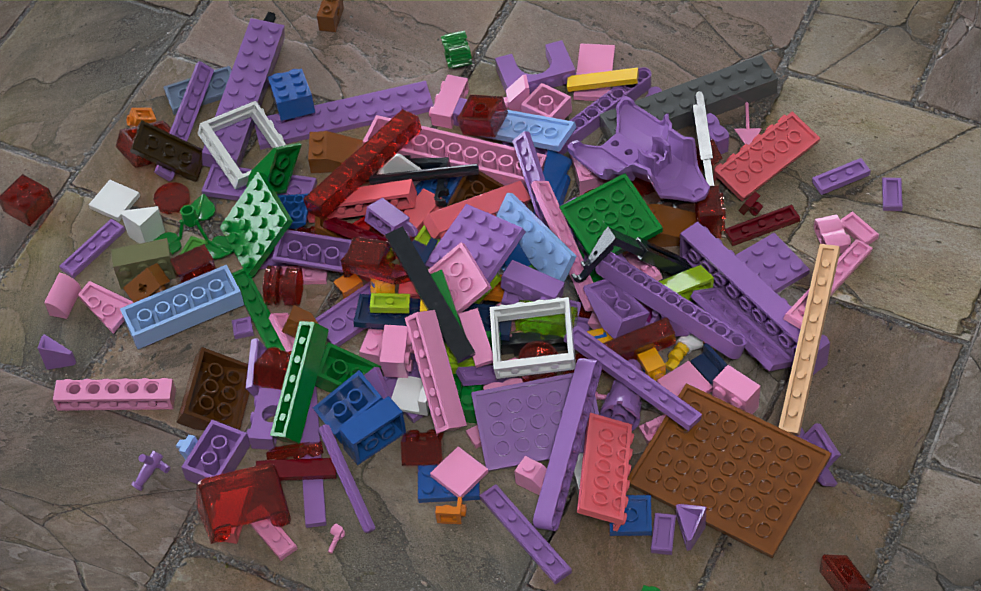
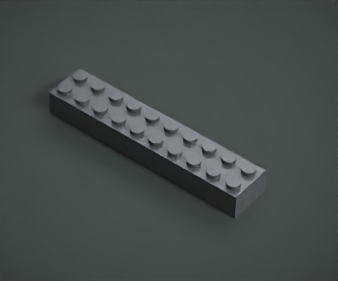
[600,55,778,141]

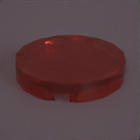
[153,182,190,214]

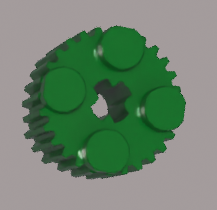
[441,30,472,69]

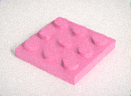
[428,242,491,315]

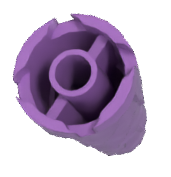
[600,359,642,431]

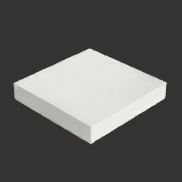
[89,180,140,221]

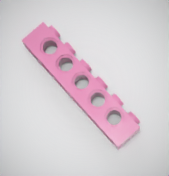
[53,378,176,411]

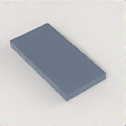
[163,66,232,115]

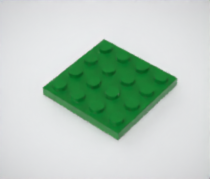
[220,172,293,277]
[559,173,663,255]

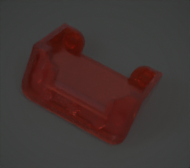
[196,463,291,544]

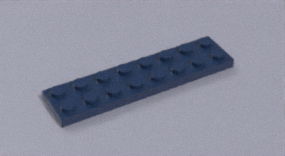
[353,294,513,341]

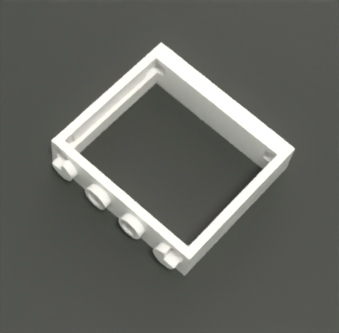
[197,101,286,189]
[490,297,576,379]

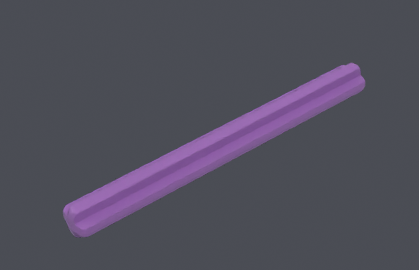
[318,424,375,533]

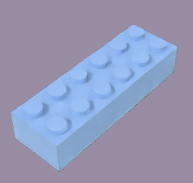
[120,265,244,349]

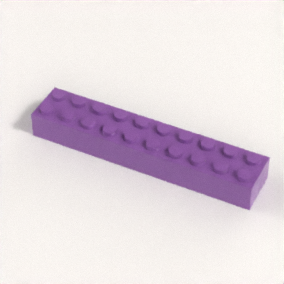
[202,18,285,167]
[680,222,830,375]

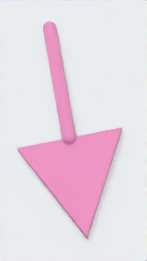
[734,102,762,145]

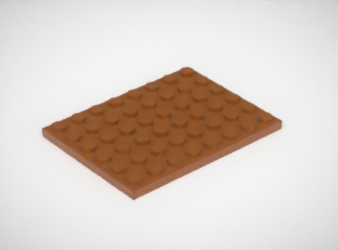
[627,383,832,558]

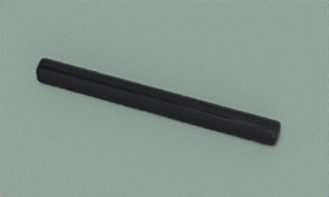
[369,164,479,185]

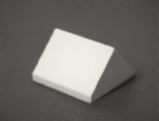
[121,206,165,244]

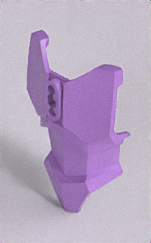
[567,96,710,202]

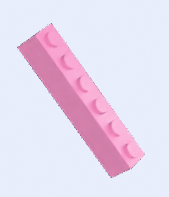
[405,310,467,434]

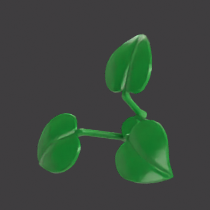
[153,193,234,259]

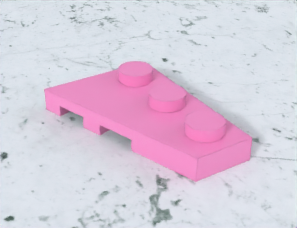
[78,281,133,334]

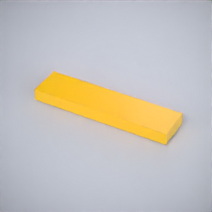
[567,68,639,92]

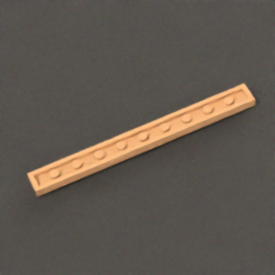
[779,244,841,436]

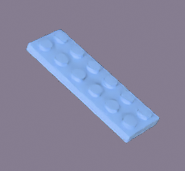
[466,105,576,152]
[496,193,577,282]

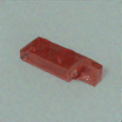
[266,441,324,460]

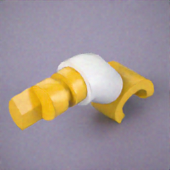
[665,334,716,371]

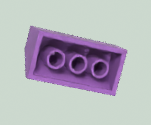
[272,230,354,273]

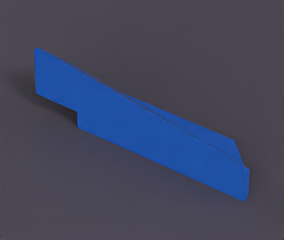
[534,150,572,215]

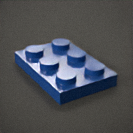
[418,461,480,503]

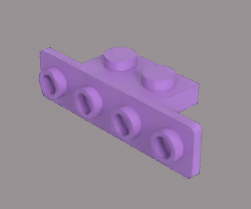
[795,423,841,487]

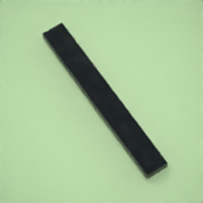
[385,226,475,363]

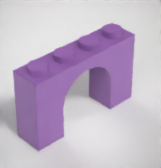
[495,40,576,94]

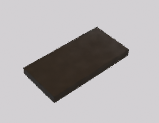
[130,120,203,182]

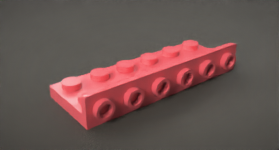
[713,111,821,201]
[577,413,634,531]

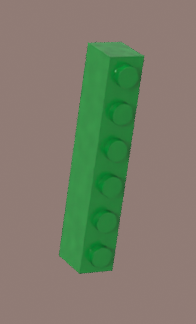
[270,321,329,444]

